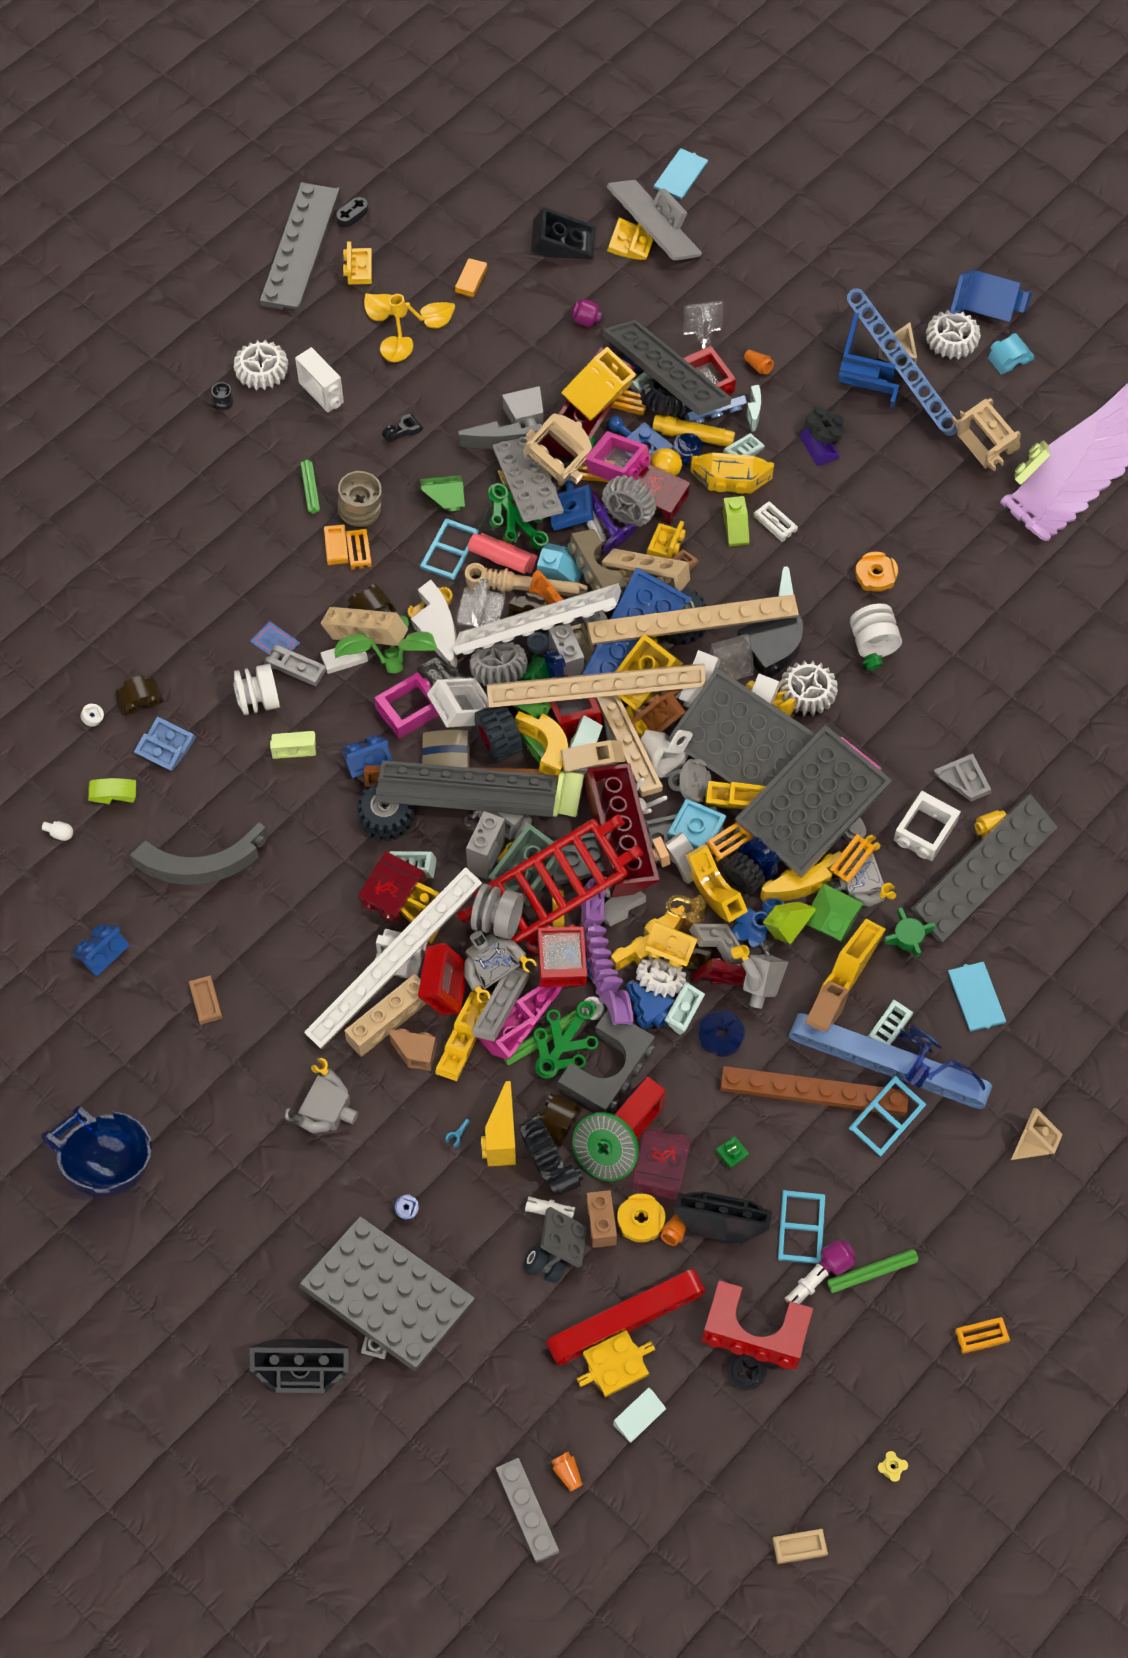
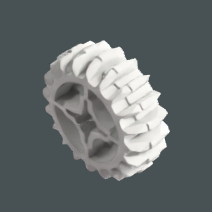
[926,310,980,360]
[234,340,288,391]
[780,660,838,716]

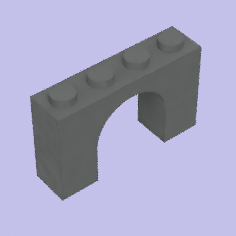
[558,1009,656,1113]

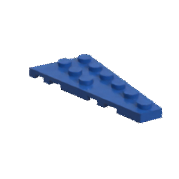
[582,568,693,675]

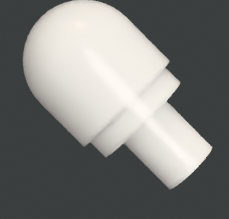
[42,821,73,841]

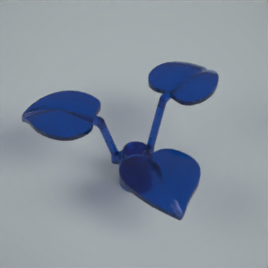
[899,1024,985,1091]

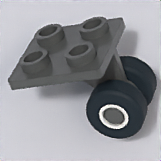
[523,1207,587,1283]

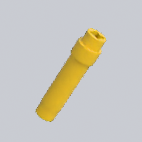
[652,414,735,447]

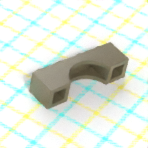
[568,529,627,602]

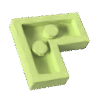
[1014,440,1050,485]

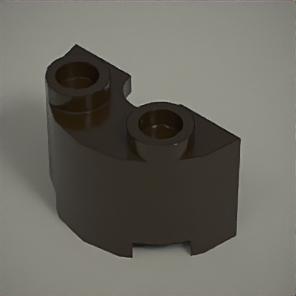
[348,584,396,612]
[508,593,548,632]
[115,675,164,716]
[537,1093,582,1147]

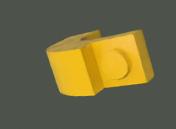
[515,711,568,780]
[686,844,748,923]

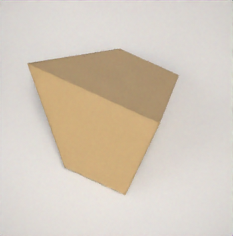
[878,322,917,366]
[1011,1108,1063,1160]

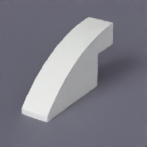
[411,580,458,670]

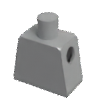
[502,386,543,428]

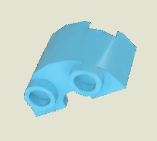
[988,333,1034,375]

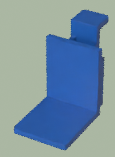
[950,269,1033,322]
[838,312,899,408]

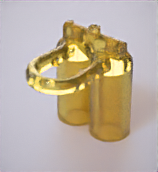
[666,895,706,936]

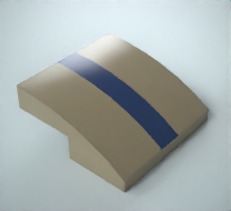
[422,730,470,767]

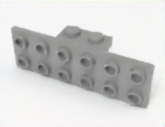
[607,180,702,261]
[493,436,563,522]

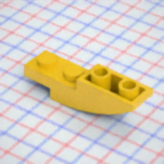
[760,851,842,902]
[611,905,685,971]

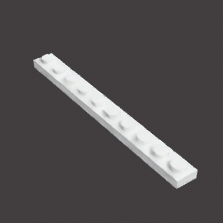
[304,867,483,1049]

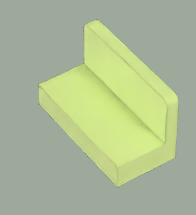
[270,731,316,759]
[553,769,585,817]

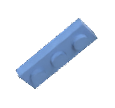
[684,395,747,423]

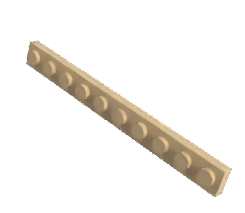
[587,594,799,645]
[571,623,663,797]
[486,664,706,707]

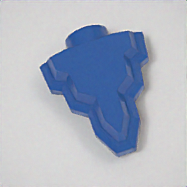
[626,980,675,1030]

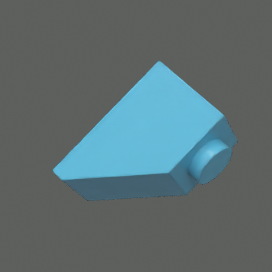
[537,543,582,583]

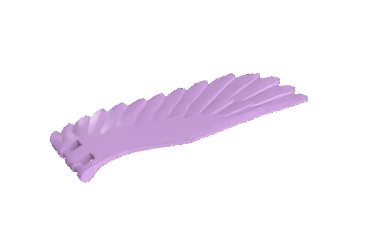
[1000,383,1128,541]

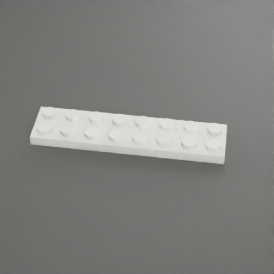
[453,583,621,655]

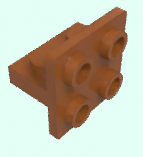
[631,689,686,732]

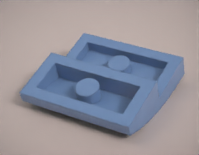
[134,716,196,771]

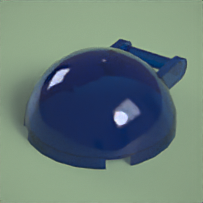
[41,1106,152,1198]

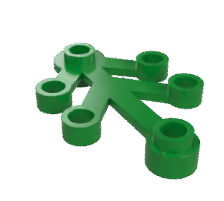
[487,483,549,549]
[533,1001,598,1079]

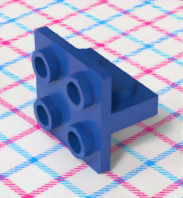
[341,735,392,778]
[72,924,129,976]

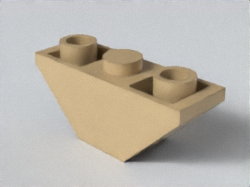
[560,740,625,772]

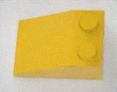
[615,634,683,711]
[481,1081,516,1167]

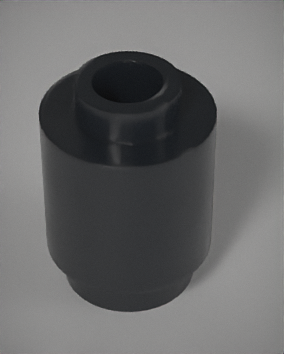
[547,1164,583,1195]

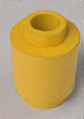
[975,810,1006,837]

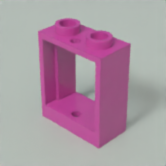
[374,672,440,739]

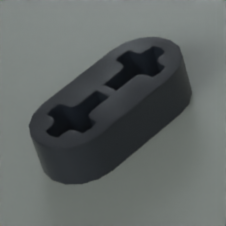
[336,197,368,228]

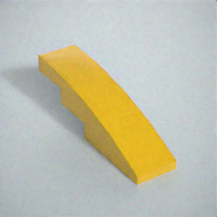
[435,991,488,1081]

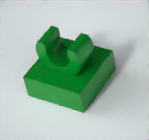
[716,1136,749,1170]

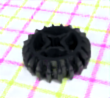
[640,378,691,418]
[519,1116,564,1180]

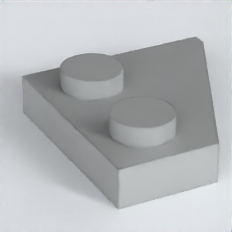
[934,754,991,801]

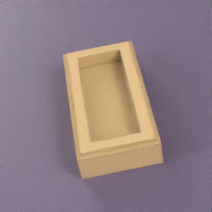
[772,1529,828,1564]

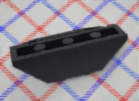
[674,1191,772,1244]
[249,1339,349,1393]

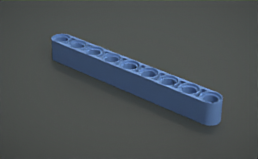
[847,288,958,436]
[789,1013,992,1109]

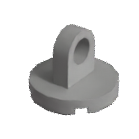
[668,759,711,803]

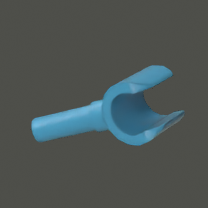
[446,1118,470,1148]

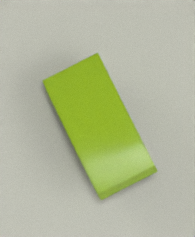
[88,778,136,804]

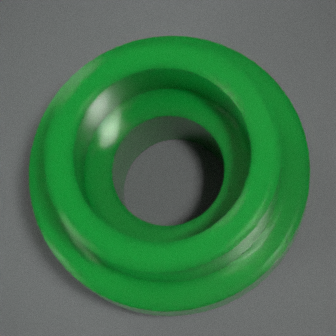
[862,653,883,671]

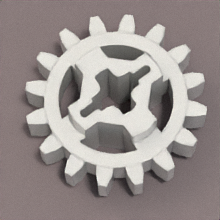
[636,956,686,998]

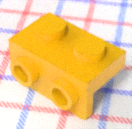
[343,242,372,284]
[647,521,686,559]
[644,921,698,968]

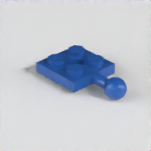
[607,416,674,461]
[551,479,594,531]

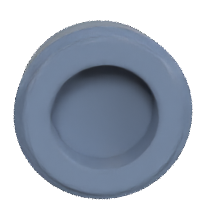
[527,632,548,654]

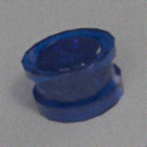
[674,433,702,466]

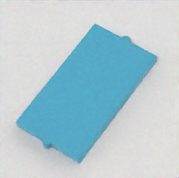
[654,148,708,200]
[948,962,1006,1032]

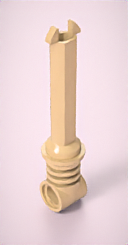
[465,563,587,597]

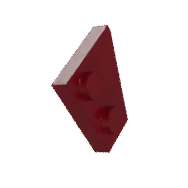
[691,958,746,985]

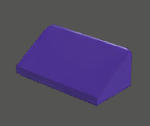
[800,427,840,466]

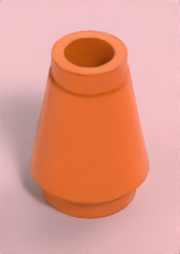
[744,350,774,375]
[660,1213,687,1246]
[551,1452,583,1492]

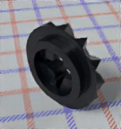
[727,1354,767,1391]

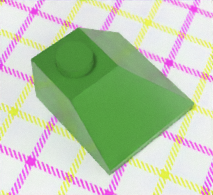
[420,475,465,511]
[806,883,863,944]

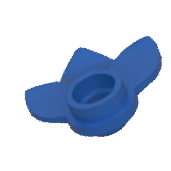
[732,908,769,948]

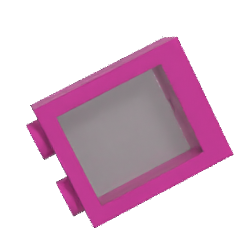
[585,431,651,481]

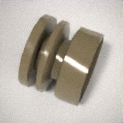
[338,471,381,527]

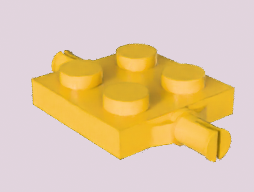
[576,1330,655,1398]

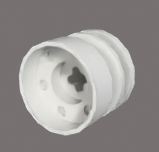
[849,604,902,658]
[233,663,280,715]

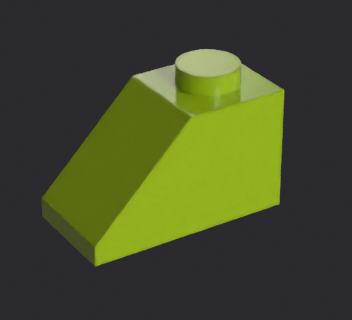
[722,496,749,547]
[763,902,816,944]

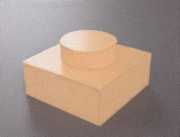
[652,836,670,867]

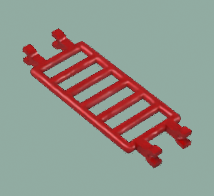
[457,814,644,944]

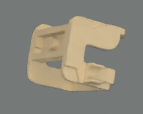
[952,398,1021,471]
[523,414,592,486]

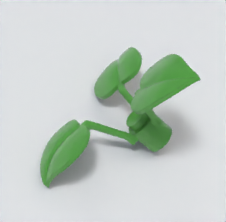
[334,615,437,673]

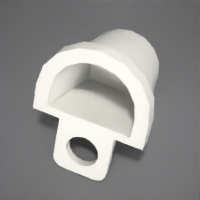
[641,730,693,778]

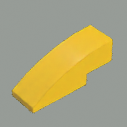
[705,781,766,809]

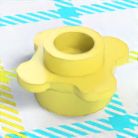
[878,1451,908,1482]

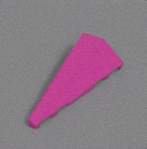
[478,967,570,1060]

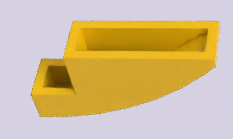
[819,919,886,993]

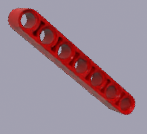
[546,1269,706,1365]

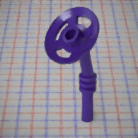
[591,492,637,554]

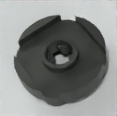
[805,406,845,444]

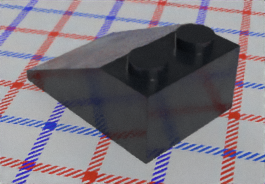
[531,207,595,259]

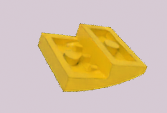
[607,218,653,260]

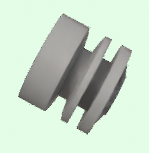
[471,884,524,940]

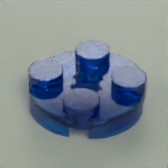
[544,649,568,678]
[738,837,780,881]
[698,1010,745,1057]

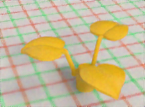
[364,293,455,362]

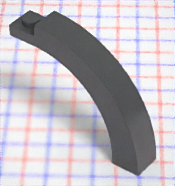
[130,822,268,885]

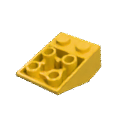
[561,347,636,421]

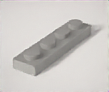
[472,967,530,1042]
[496,1458,559,1563]

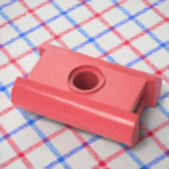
[468,533,538,574]

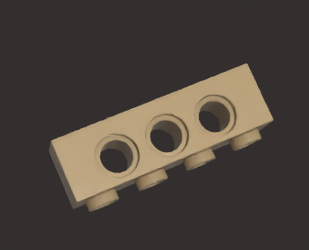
[602,548,690,592]
[321,607,408,646]
[344,974,426,1057]

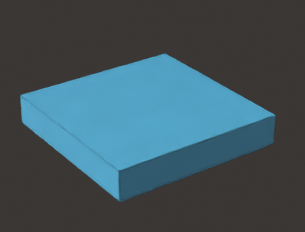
[667,799,726,850]

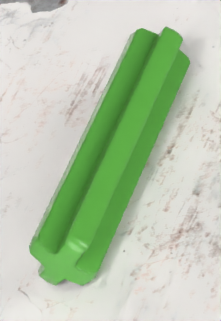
[300,459,320,514]

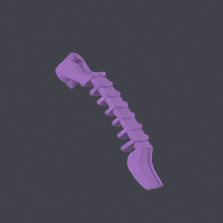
[579,878,633,1025]

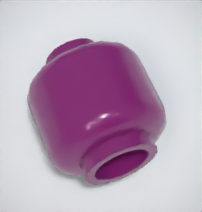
[571,299,602,328]
[819,1239,856,1276]

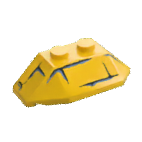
[691,453,774,494]

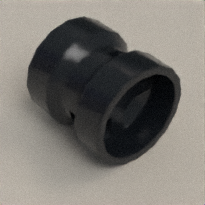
[211,382,233,411]

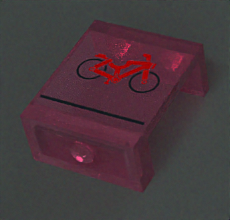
[632,1129,691,1199]

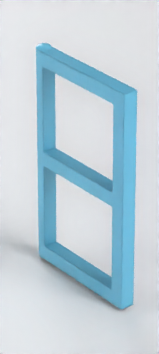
[420,519,480,580]
[849,1076,927,1156]
[778,1190,825,1264]

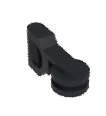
[382,413,423,442]

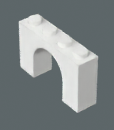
[679,650,781,708]

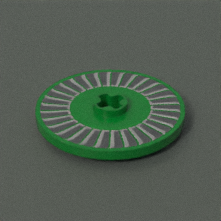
[573,1112,639,1181]

